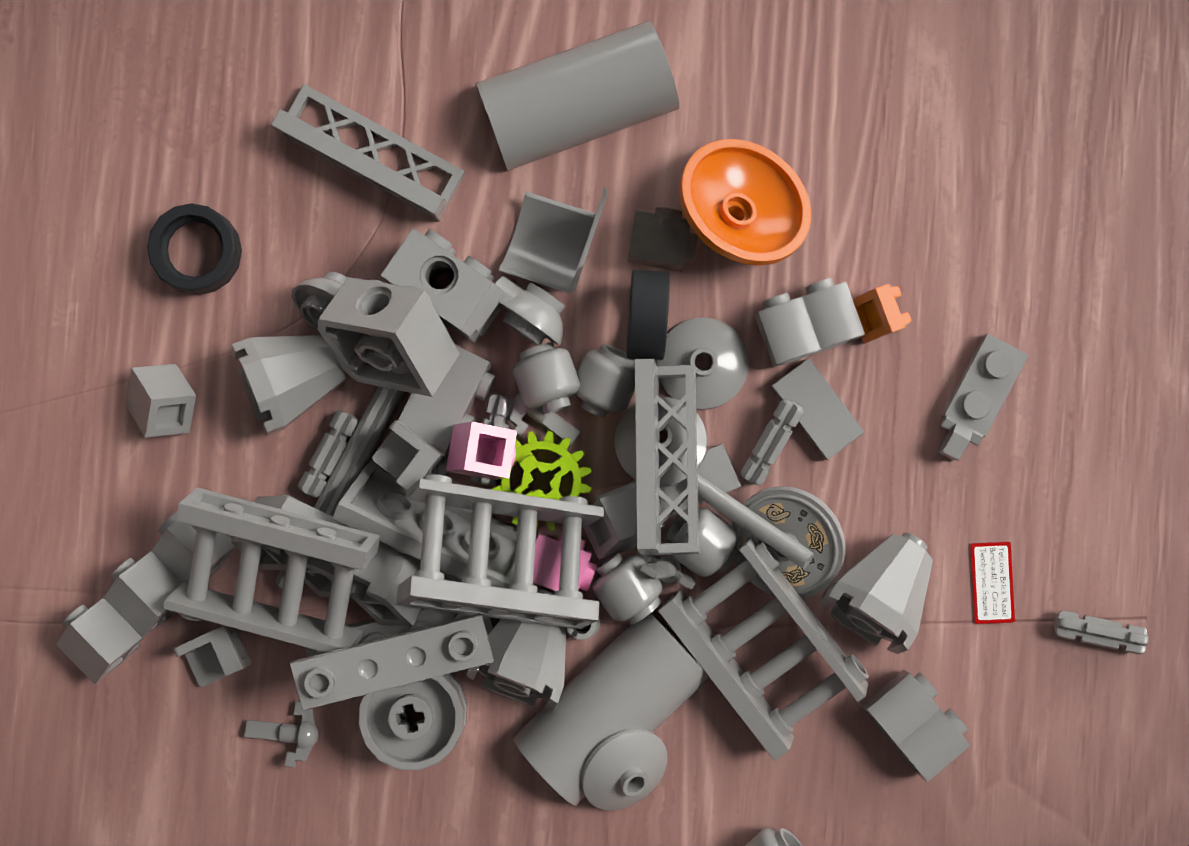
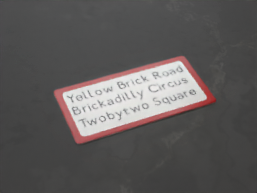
[970,542,1015,624]

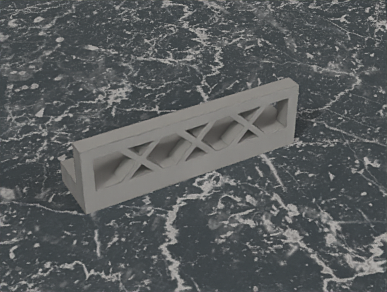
[272,84,466,221]
[635,359,699,555]

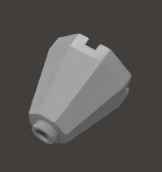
[231,335,346,436]
[819,532,933,654]
[466,588,566,709]

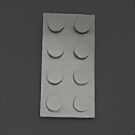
[332,460,537,589]

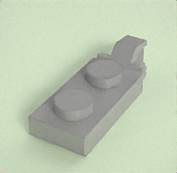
[938,333,1029,461]

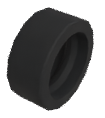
[147,203,242,295]
[626,270,670,360]

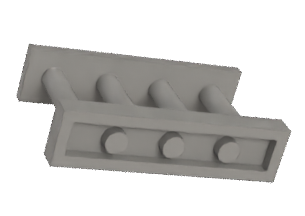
[396,475,604,629]
[163,487,380,654]
[658,535,869,761]
[290,608,494,710]

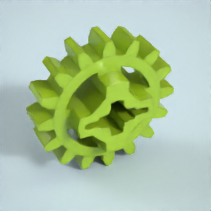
[492,431,592,531]

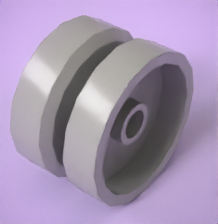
[359,673,468,770]

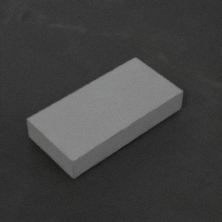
[771,358,865,460]

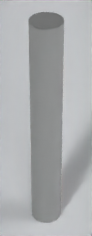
[698,475,814,569]

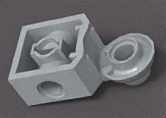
[380,228,565,346]
[291,272,460,397]

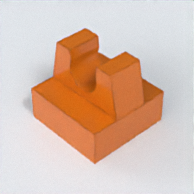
[853,284,912,344]

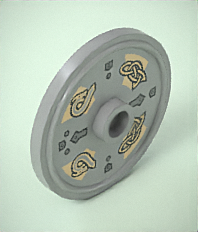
[731,486,845,599]

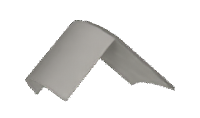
[498,187,608,293]

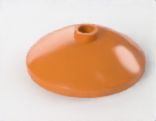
[679,139,811,266]

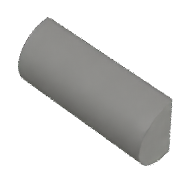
[476,21,679,171]
[513,612,710,806]

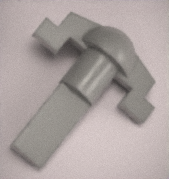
[508,392,580,446]
[637,551,696,589]
[244,701,319,768]

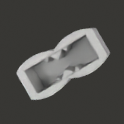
[755,278,865,368]
[861,670,970,782]

